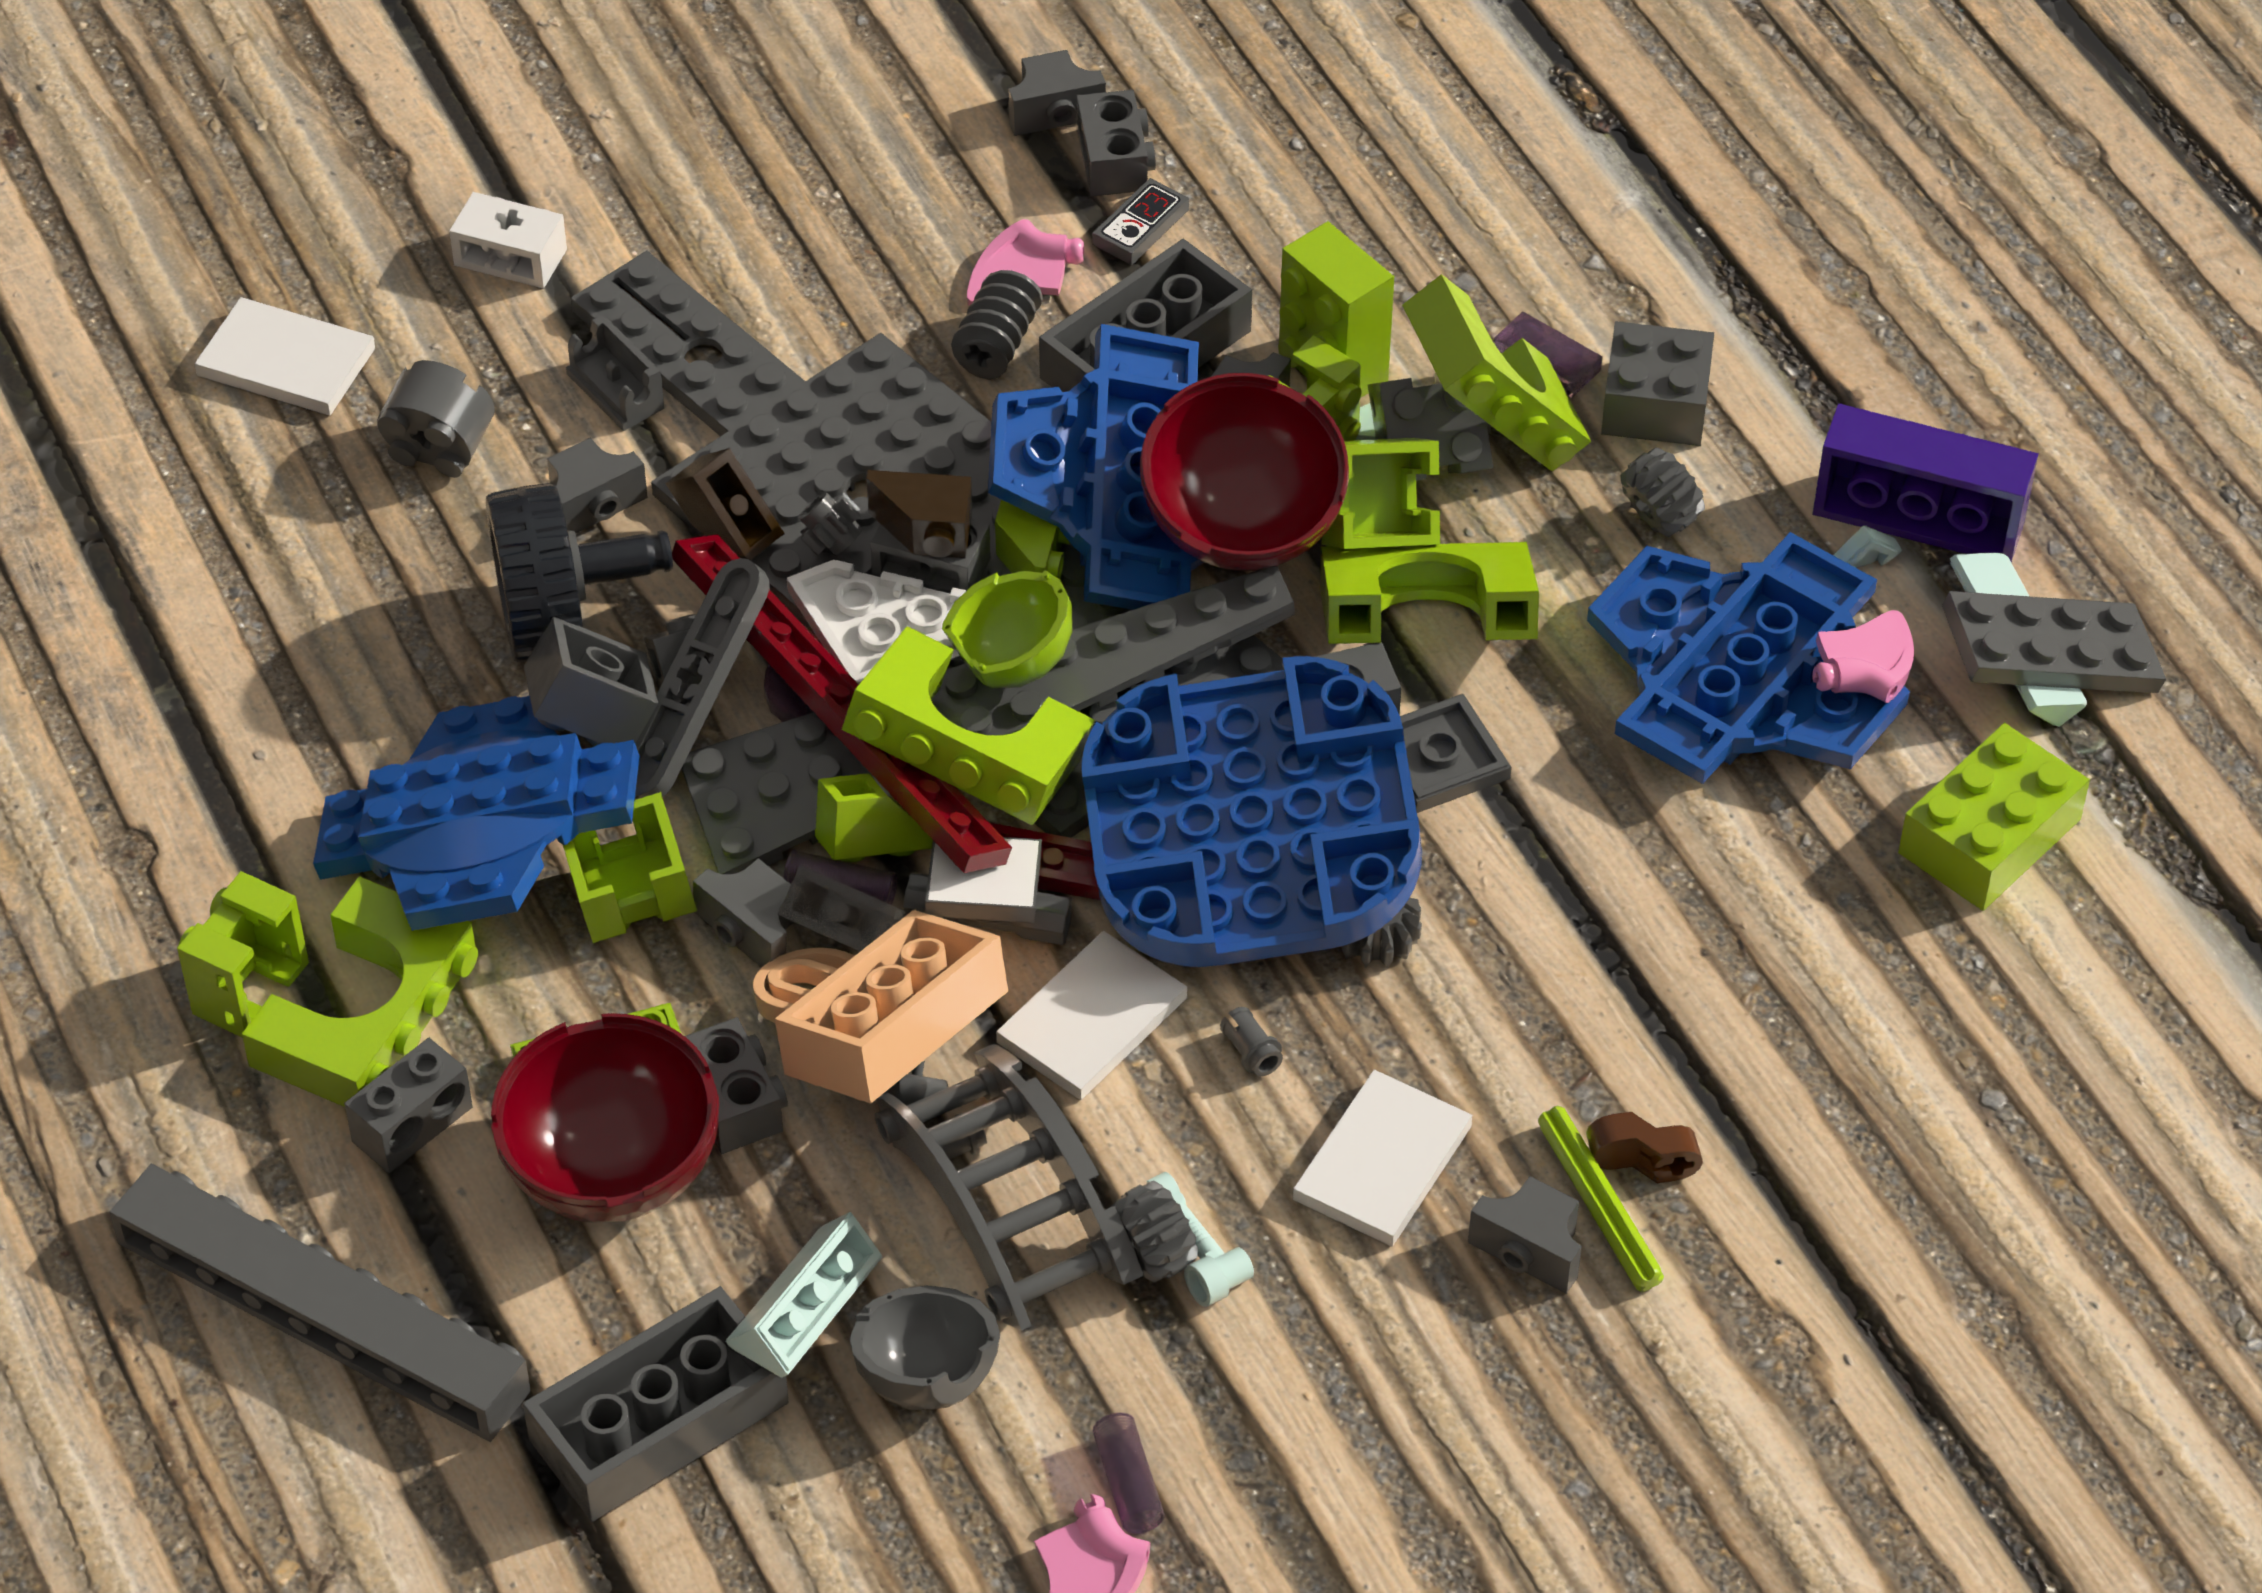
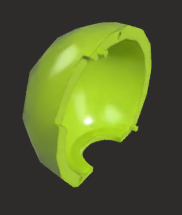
[942,570,1072,688]

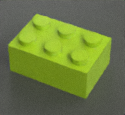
[1278,221,1395,398]
[1898,722,2090,911]

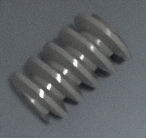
[951,270,1043,380]

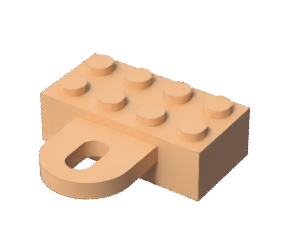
[753,910,1008,1104]

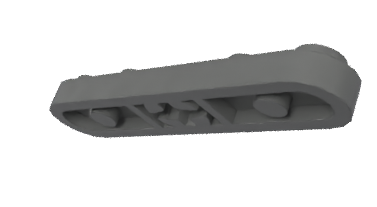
[635,558,769,799]

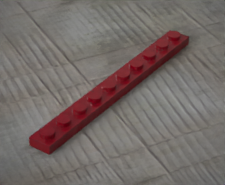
[672,534,1012,873]

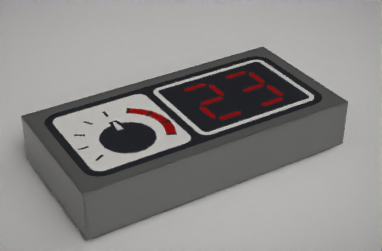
[1093,178,1189,265]

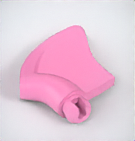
[967,219,1084,306]
[1812,610,1914,703]
[1034,1494,1150,1593]

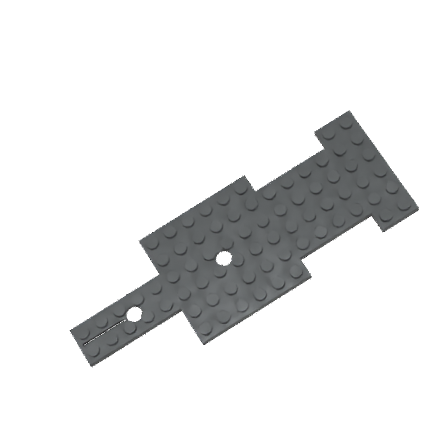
[571,250,1283,838]

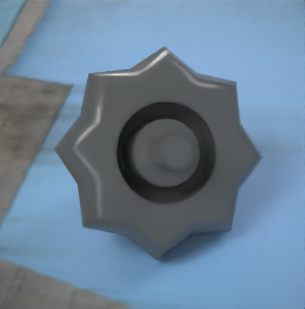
[886,1061,949,1106]

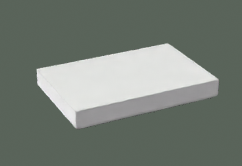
[195,297,375,416]
[996,930,1187,1100]
[1293,1070,1473,1247]

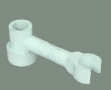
[1147,1172,1254,1307]

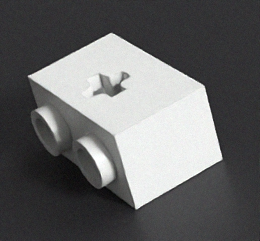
[449,192,567,289]

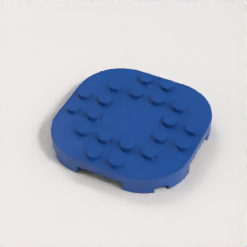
[1081,656,1422,967]

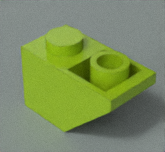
[995,500,1070,579]
[815,773,933,862]

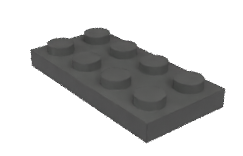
[1942,591,2166,693]

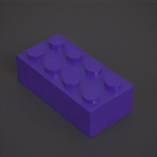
[1812,403,2039,563]

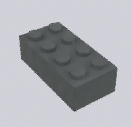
[1039,238,1252,392]
[523,1286,789,1522]

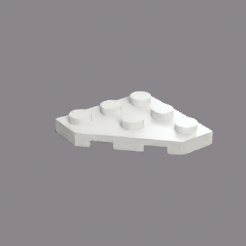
[787,559,966,684]

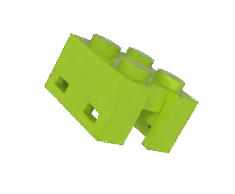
[1269,335,1362,441]
[1321,438,1440,549]
[563,792,697,943]
[177,871,309,1037]

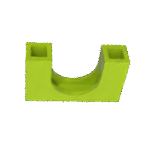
[1402,274,1591,472]
[1321,542,1539,644]
[842,626,1096,825]
[242,876,478,1107]

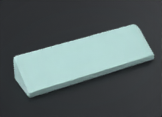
[1950,553,2087,727]
[726,1212,882,1378]

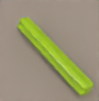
[1538,1106,1664,1292]

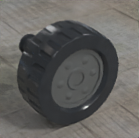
[486,483,673,662]

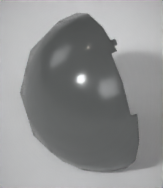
[850,1285,1000,1410]

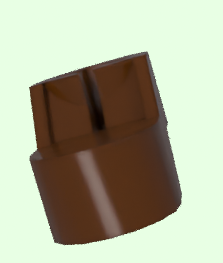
[1586,1111,1703,1184]

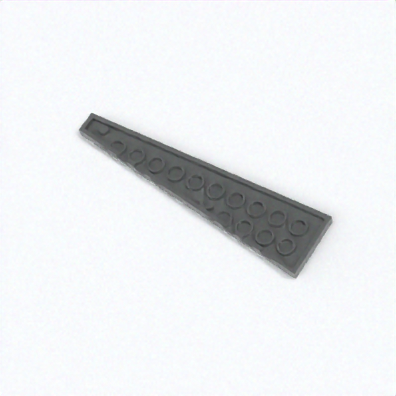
[681,566,1295,874]

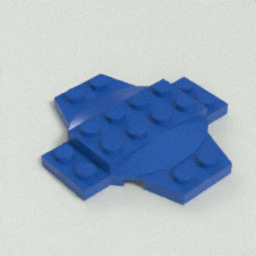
[988,324,1204,610]
[1587,532,1910,784]
[313,696,640,931]

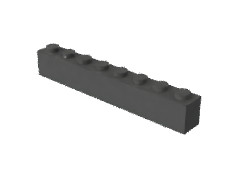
[109,1163,531,1442]

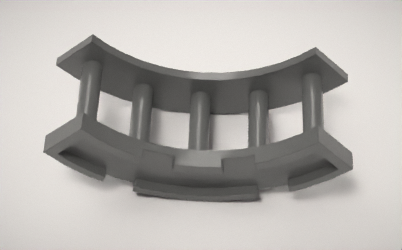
[875,1044,1144,1331]

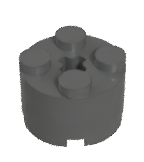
[377,360,495,478]

